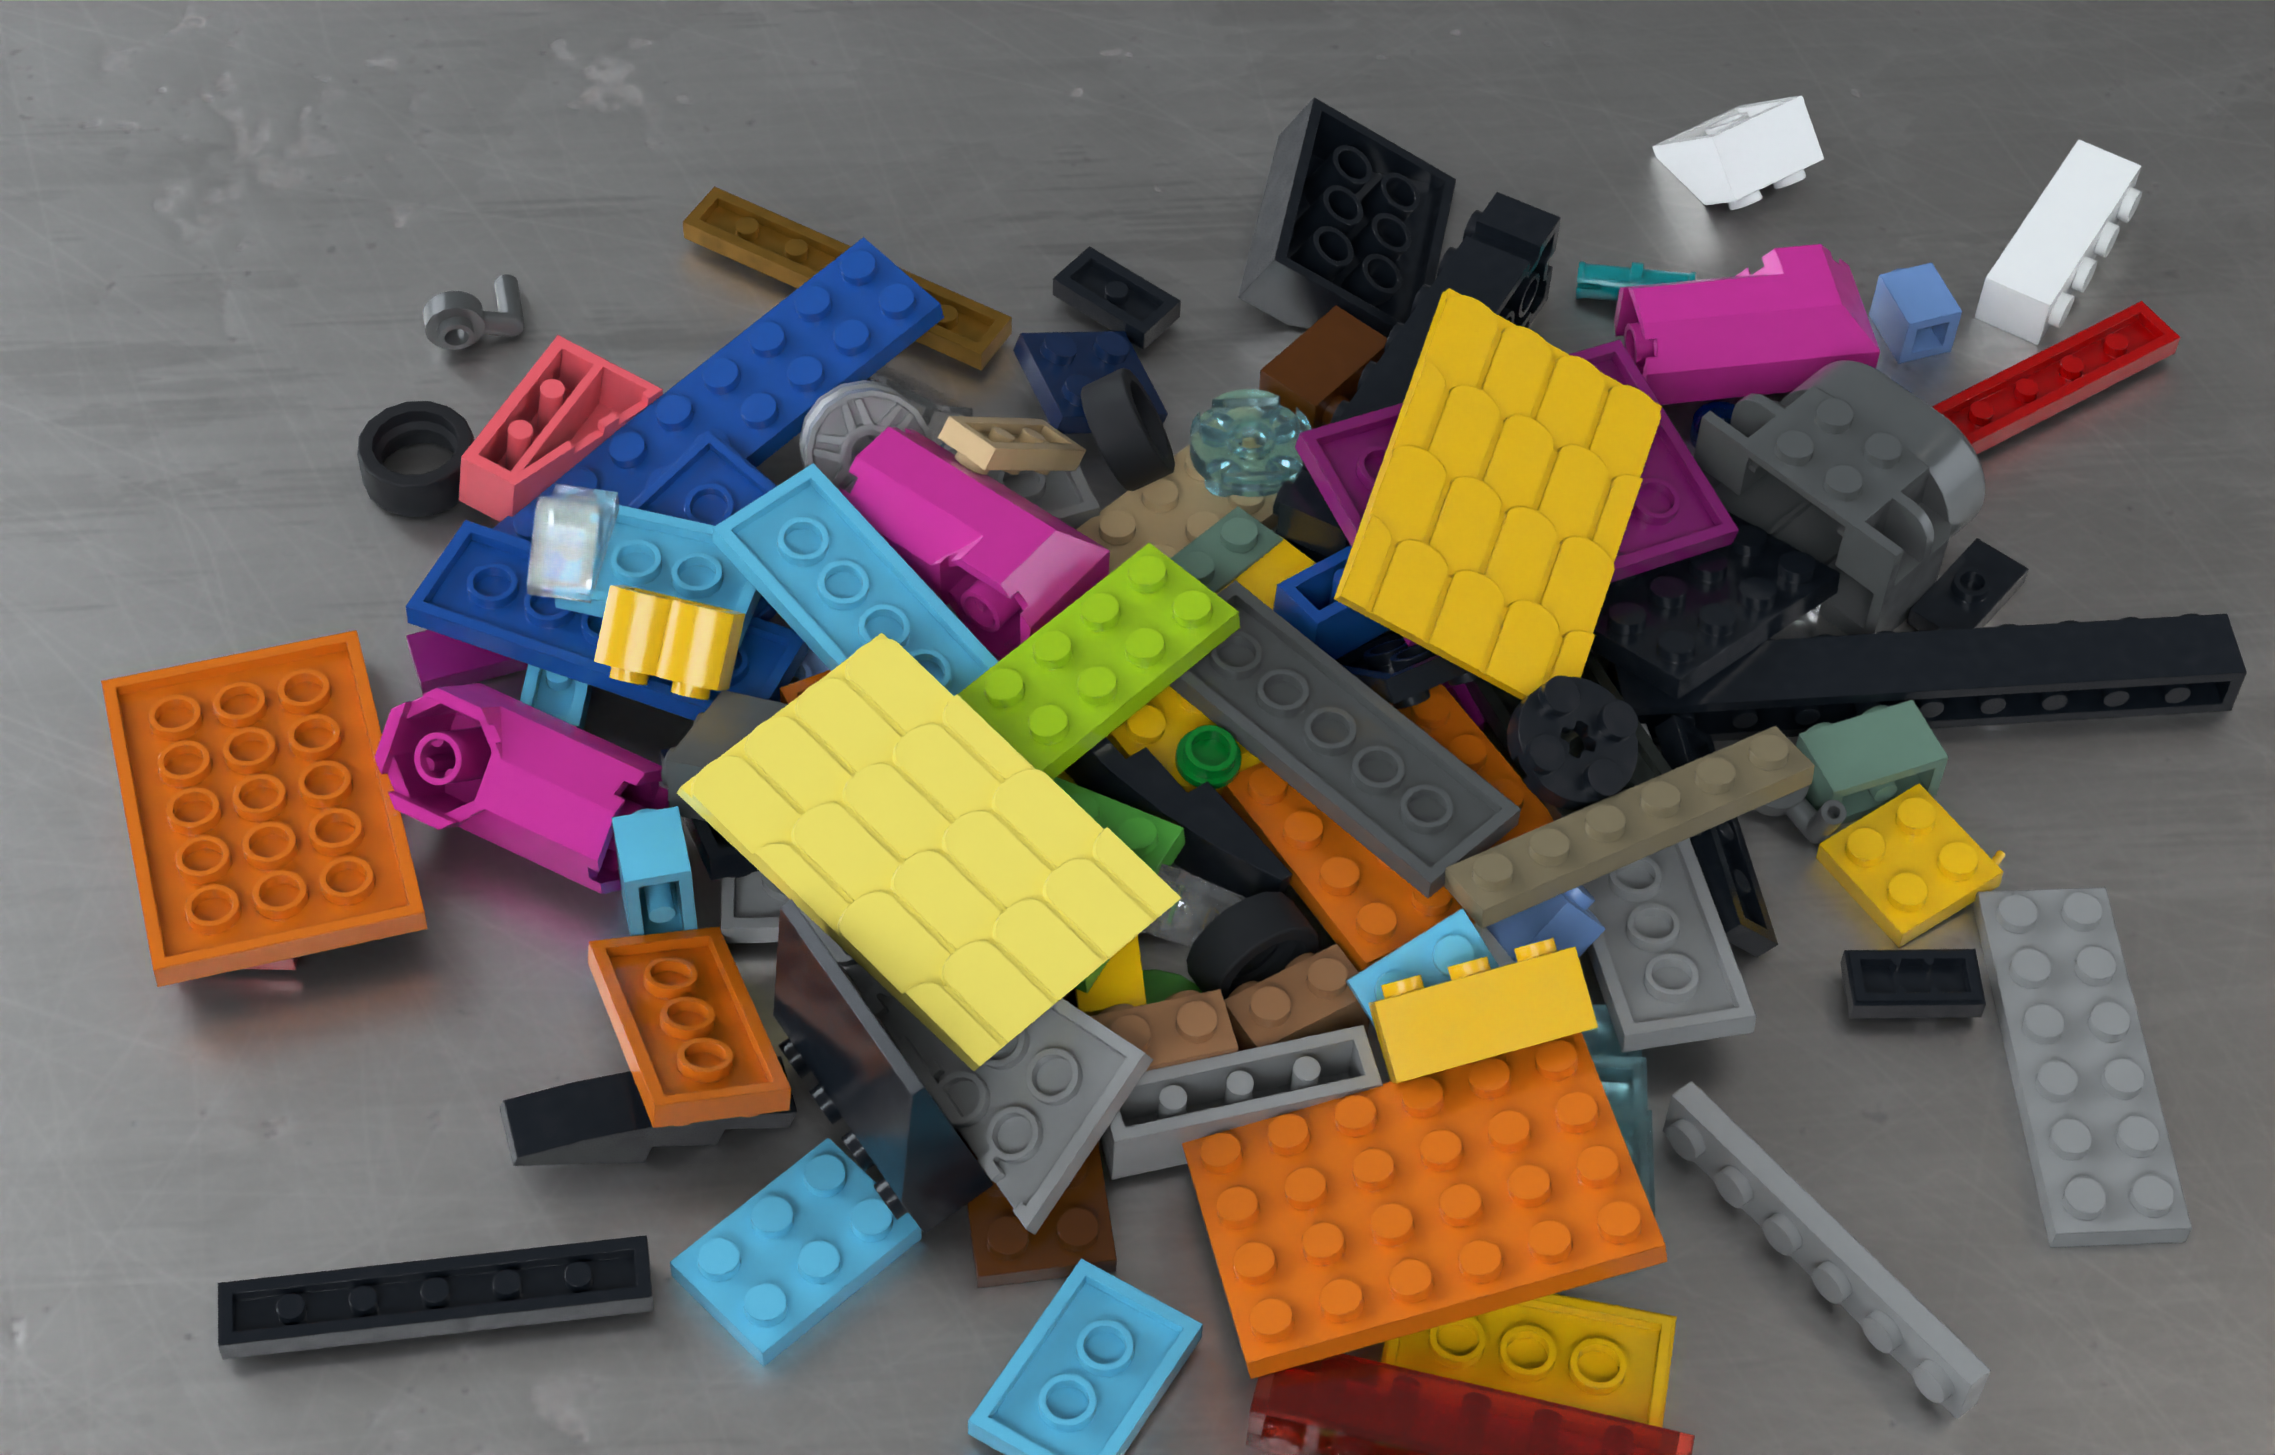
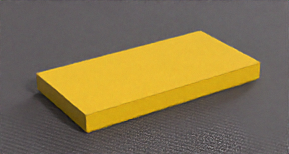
[1375,1294,1677,1453]

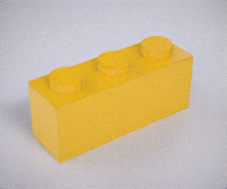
[1368,938,1598,1083]

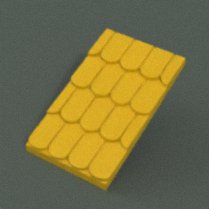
[1334,288,1662,700]

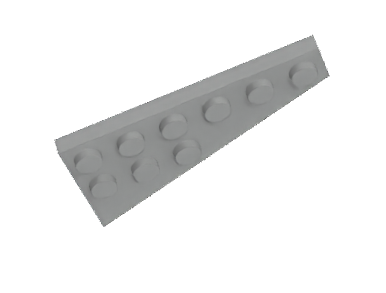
[798,907,1154,1235]

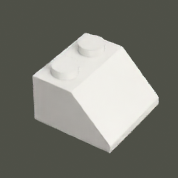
[1652,95,1824,210]

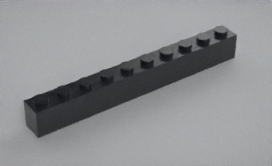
[1607,613,2247,745]

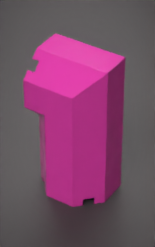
[1614,244,1880,405]
[839,427,1110,661]
[374,683,669,894]

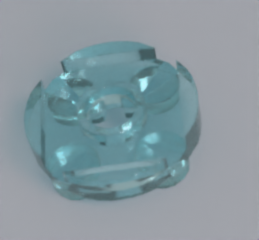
[1189,389,1311,497]

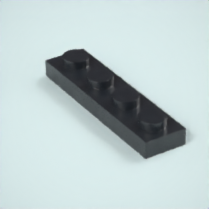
[1654,715,1778,957]

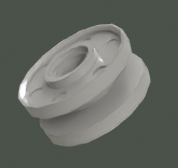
[798,380,932,493]

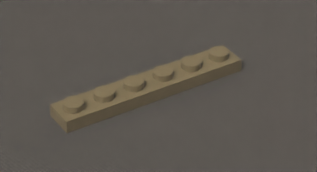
[1444,726,1815,929]

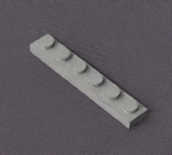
[1663,1081,1991,1419]

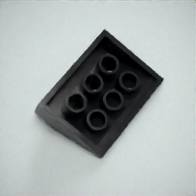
[1238,97,1456,338]
[773,899,994,1234]

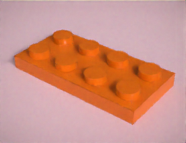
[588,927,791,1128]

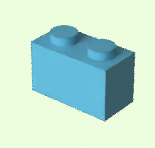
[612,806,698,936]

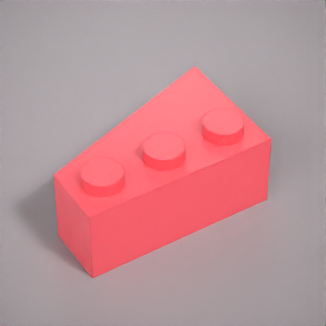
[459,335,663,522]

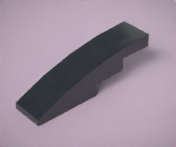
[1064,737,1292,901]
[500,1056,797,1166]

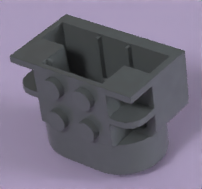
[1694,360,1986,635]

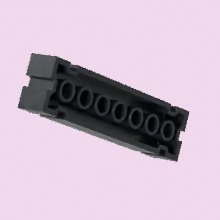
[1273,192,1561,563]

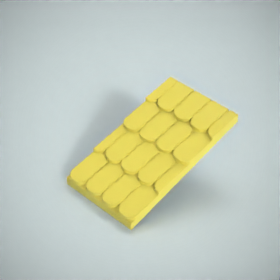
[677,633,1181,1071]

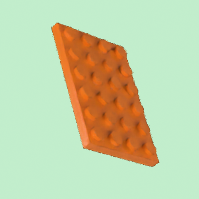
[101,630,428,987]
[1182,1032,1667,1379]

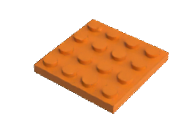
[1221,684,1554,972]

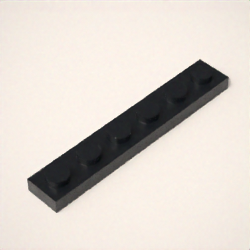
[218,1235,654,1360]

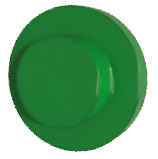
[1175,725,1242,789]

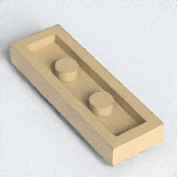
[938,416,1086,475]

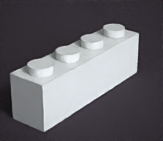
[1974,139,2142,345]

